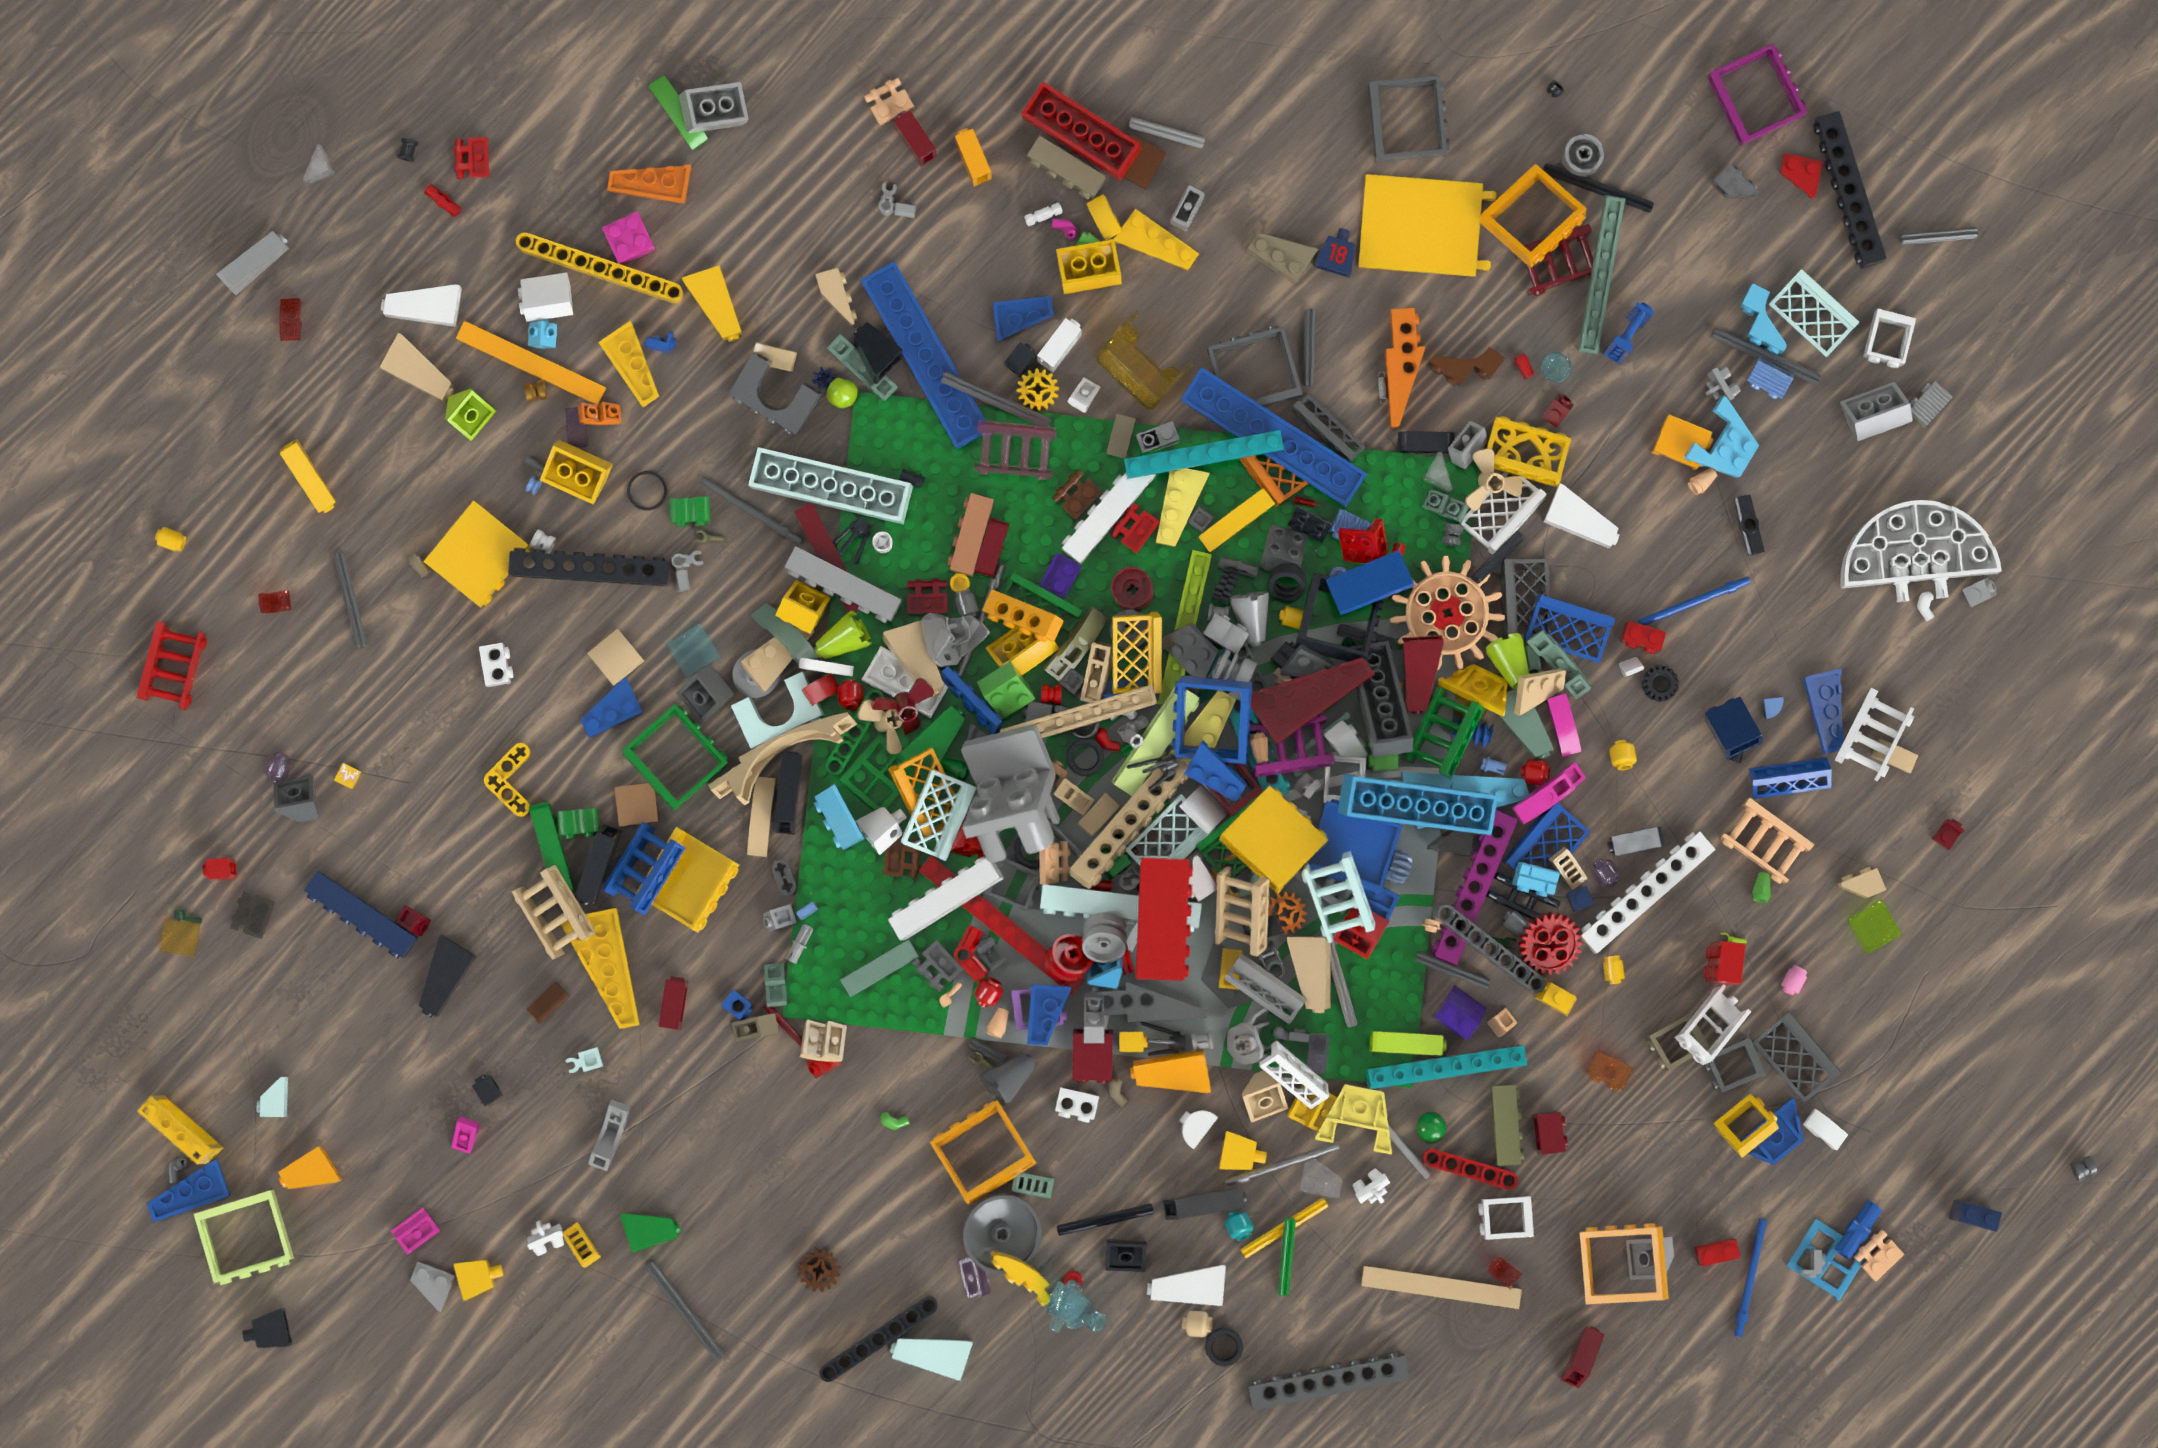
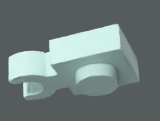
[566,1047,603,1073]

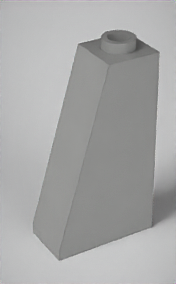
[216,231,289,295]

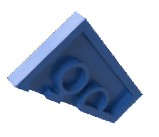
[993,296,1054,342]
[1184,740,1247,802]

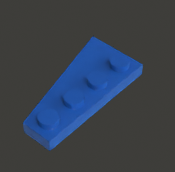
[941,666,1002,735]
[1802,668,1843,754]

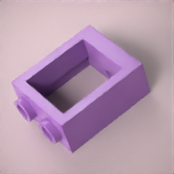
[1011,985,1067,1031]

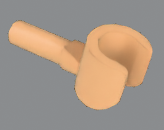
[939,982,962,1008]

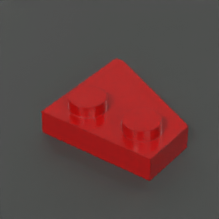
[1780,153,1823,199]

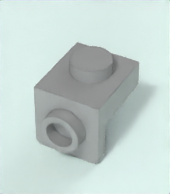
[1963,578,1997,607]
[1799,1249,1825,1278]

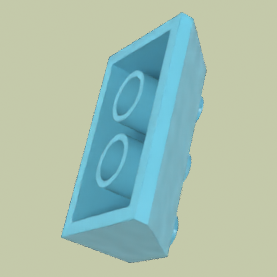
[814,784,864,850]

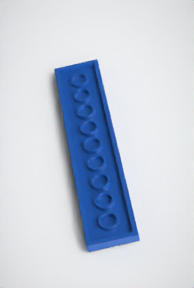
[860,261,991,450]
[1180,367,1367,507]

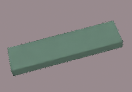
[840,939,919,997]

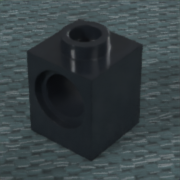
[472,1074,503,1106]

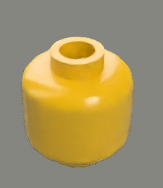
[1609,740,1637,770]

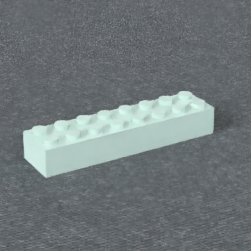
[748,447,913,525]
[1040,884,1201,932]

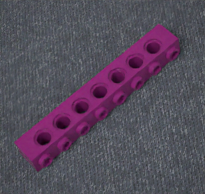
[1432,810,1518,965]

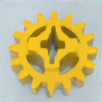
[1017,368,1059,412]

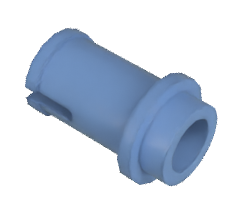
[1480,756,1507,775]

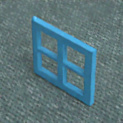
[1786,1219,1865,1301]

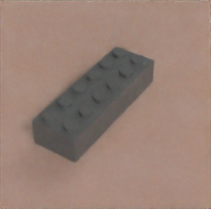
[1350,641,1413,758]

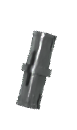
[1218,556,1259,579]

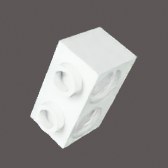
[479,643,514,687]
[1055,1088,1099,1123]

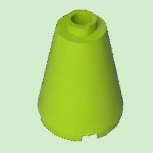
[815,610,872,659]
[1485,633,1529,689]

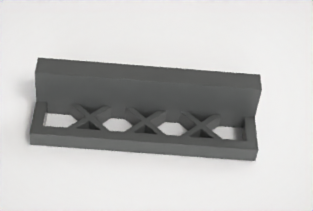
[1292,394,1365,463]

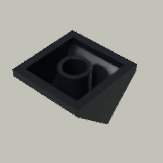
[1105,1239,1147,1272]

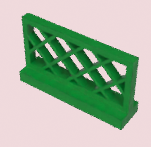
[1196,796,1259,878]

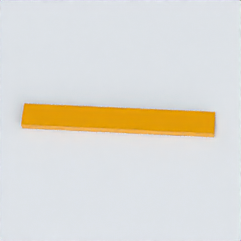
[456,321,607,405]

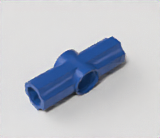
[1835,1200,1882,1260]

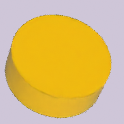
[950,573,970,593]

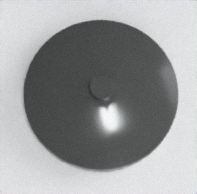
[962,1194,1042,1274]

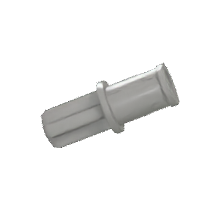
[785,924,813,964]

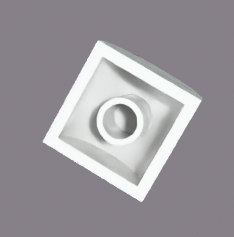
[1179,1110,1218,1149]

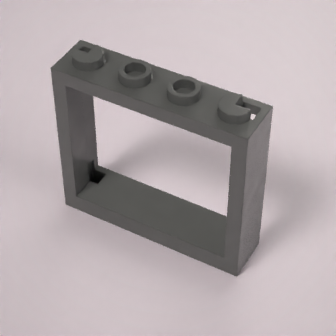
[1368,76,1450,163]
[1207,325,1303,407]

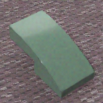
[764,963,787,1007]

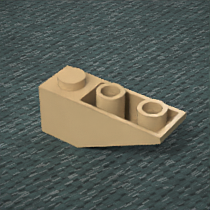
[816,268,858,328]

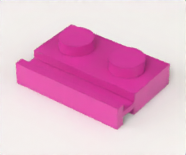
[391,1207,441,1255]

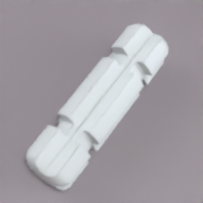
[1024,203,1062,226]

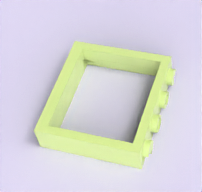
[194,1190,294,1285]

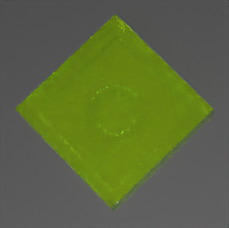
[1847,900,1902,954]

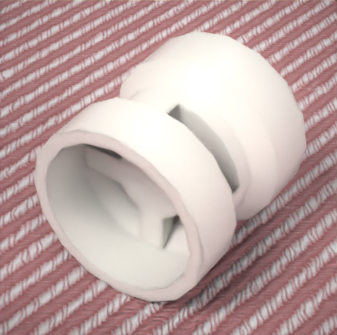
[530,529,556,553]
[872,532,893,553]

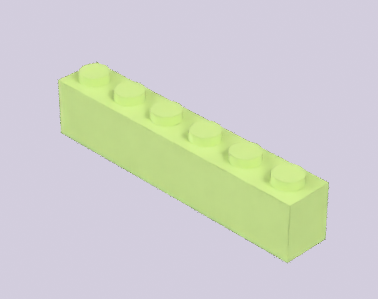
[1111,687,1200,796]

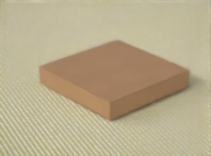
[614,783,659,827]

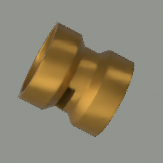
[524,380,547,403]

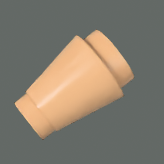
[1688,468,1717,495]
[986,1008,1009,1039]

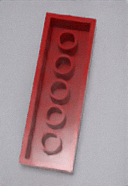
[1021,81,1142,181]

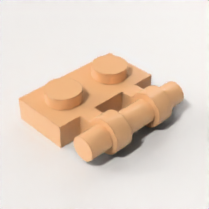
[864,78,914,126]
[1040,841,1070,885]
[1854,1230,1904,1281]

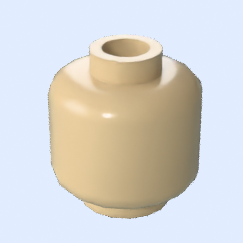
[1182,1311,1213,1337]

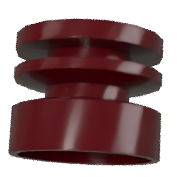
[1111,567,1154,612]

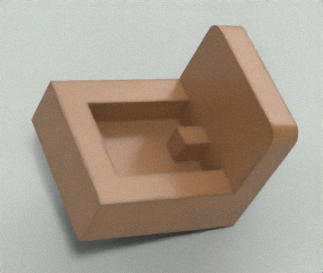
[1052,759,1069,789]

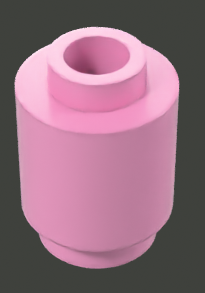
[1781,965,1807,996]

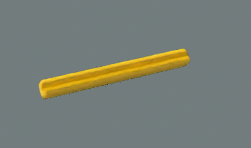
[1241,1198,1328,1258]

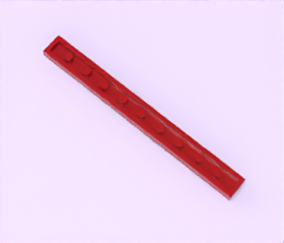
[919,856,1085,996]

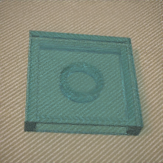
[667,624,721,678]

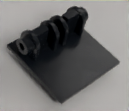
[1288,506,1333,543]

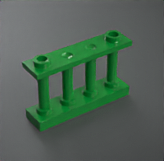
[1404,687,1485,780]

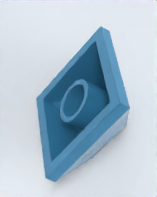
[1087,956,1123,989]

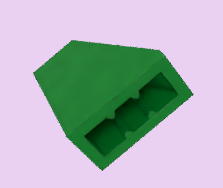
[620,1213,681,1253]

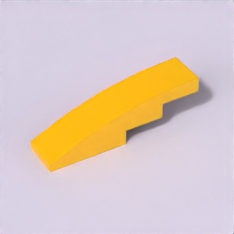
[1199,488,1276,552]

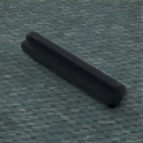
[1337,624,1395,649]

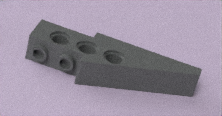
[1086,982,1207,1022]

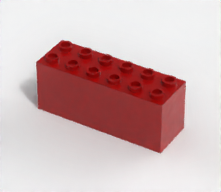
[1135,857,1193,981]

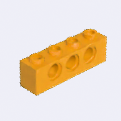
[982,589,1064,642]

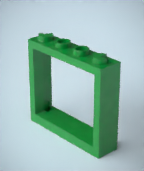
[621,704,728,812]

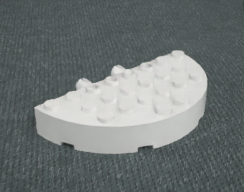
[1840,500,2002,602]

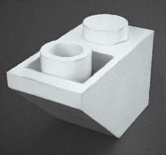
[1324,720,1368,757]

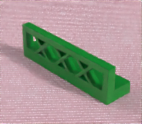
[1003,572,1083,632]

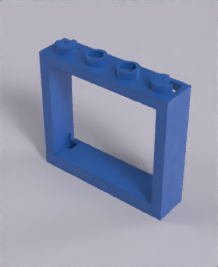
[1172,676,1252,764]

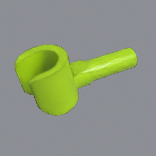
[1720,932,1747,944]

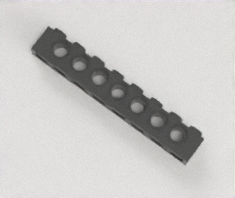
[1247,1352,1410,1410]

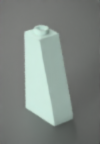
[890,1338,973,1381]

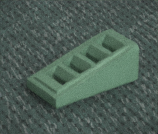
[1012,1173,1054,1199]

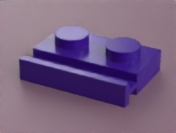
[1039,553,1082,600]

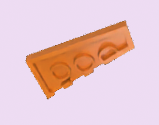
[607,164,691,204]

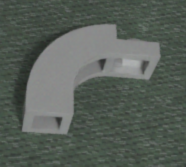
[588,1099,630,1171]

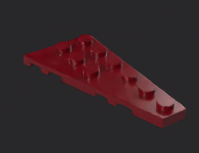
[1251,658,1375,744]

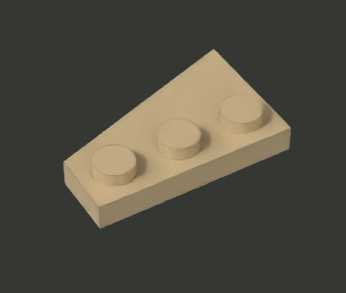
[1514,668,1566,716]

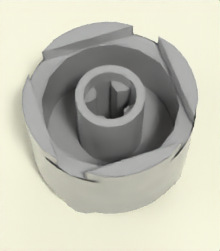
[1562,134,1604,177]

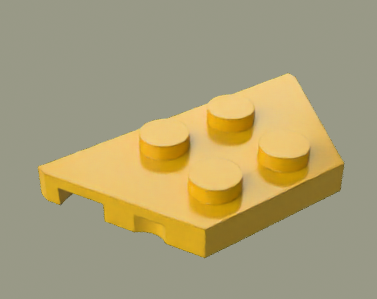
[1438,664,1508,716]

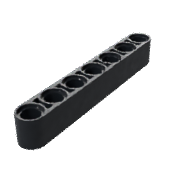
[819,1296,938,1382]

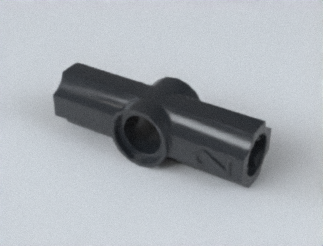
[1733,494,1765,556]

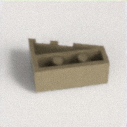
[1247,233,1318,285]

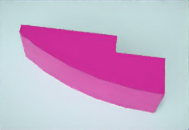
[1546,693,1581,757]

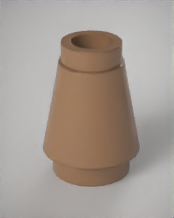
[1248,733,1268,763]

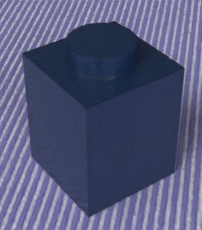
[1566,886,1594,912]

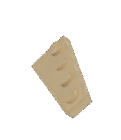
[740,625,814,694]

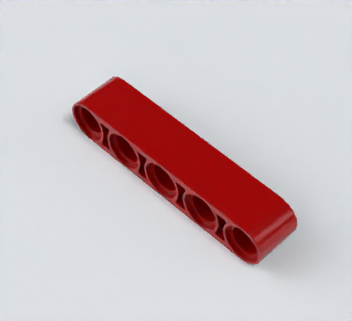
[1422,1149,1518,1190]

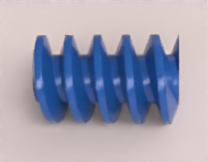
[1451,715,1494,748]

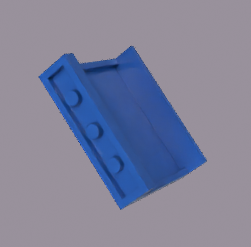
[1306,799,1403,894]

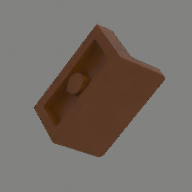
[526,982,569,1024]

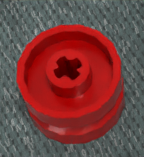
[1044,934,1093,985]

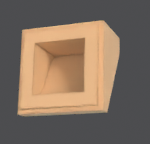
[1487,1007,1518,1037]

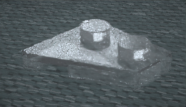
[1299,1158,1342,1199]

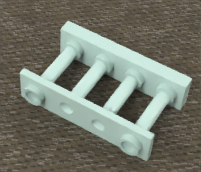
[1302,851,1375,943]

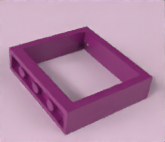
[1707,43,1807,147]

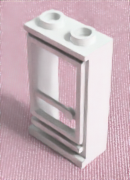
[1675,984,1751,1065]

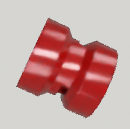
[1041,684,1062,705]

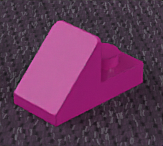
[451,1116,480,1154]

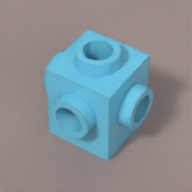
[528,319,557,349]

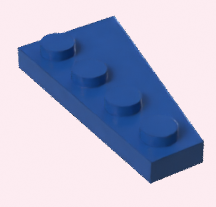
[147,1158,230,1222]

